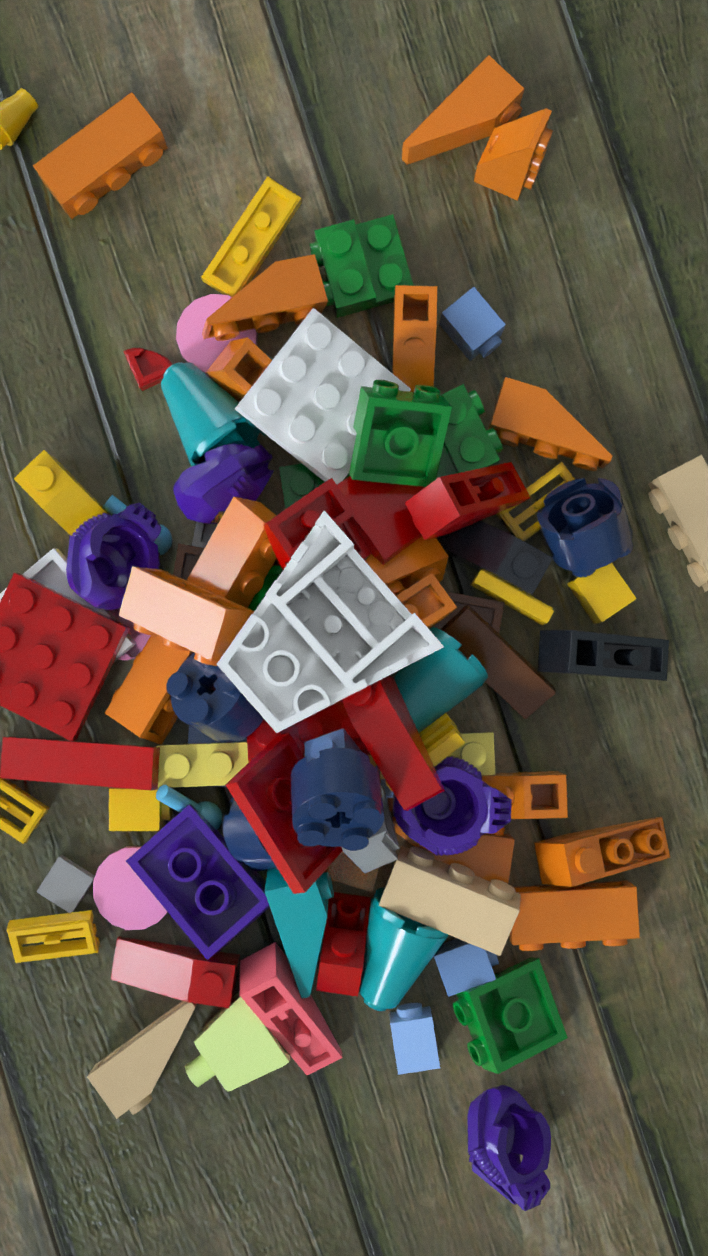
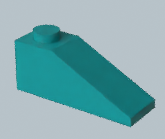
[265,868,334,999]

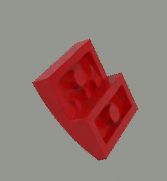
[337,476,425,565]
[263,478,372,570]

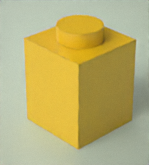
[567,563,637,624]
[109,787,173,831]

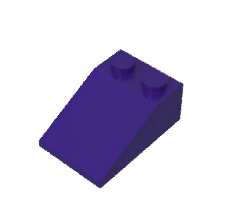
[126,804,270,960]

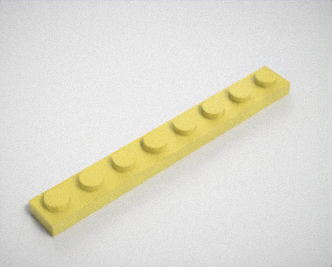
[156,732,495,788]

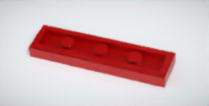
[0,736,160,791]

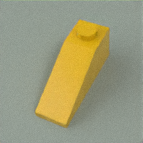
[14,450,110,535]

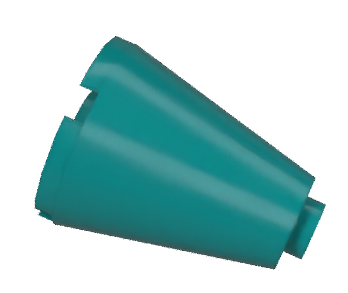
[161,362,265,467]
[394,626,488,733]
[359,887,449,1011]

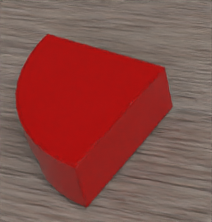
[123,348,173,391]

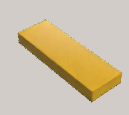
[201,176,302,297]

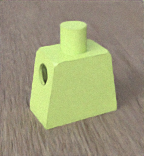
[185,991,290,1091]

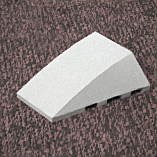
[217,511,444,733]

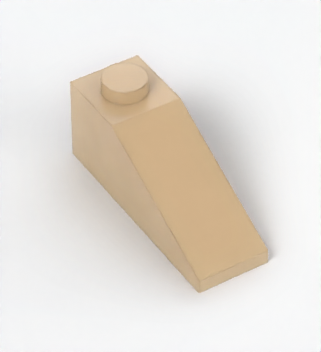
[87,1001,197,1119]

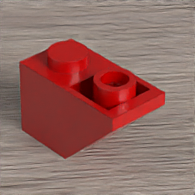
[316,892,371,997]

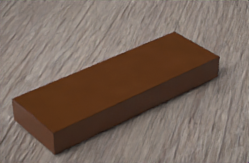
[440,604,556,719]

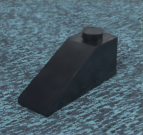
[436,520,553,595]
[538,630,669,681]

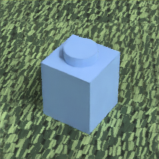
[389,1003,440,1075]

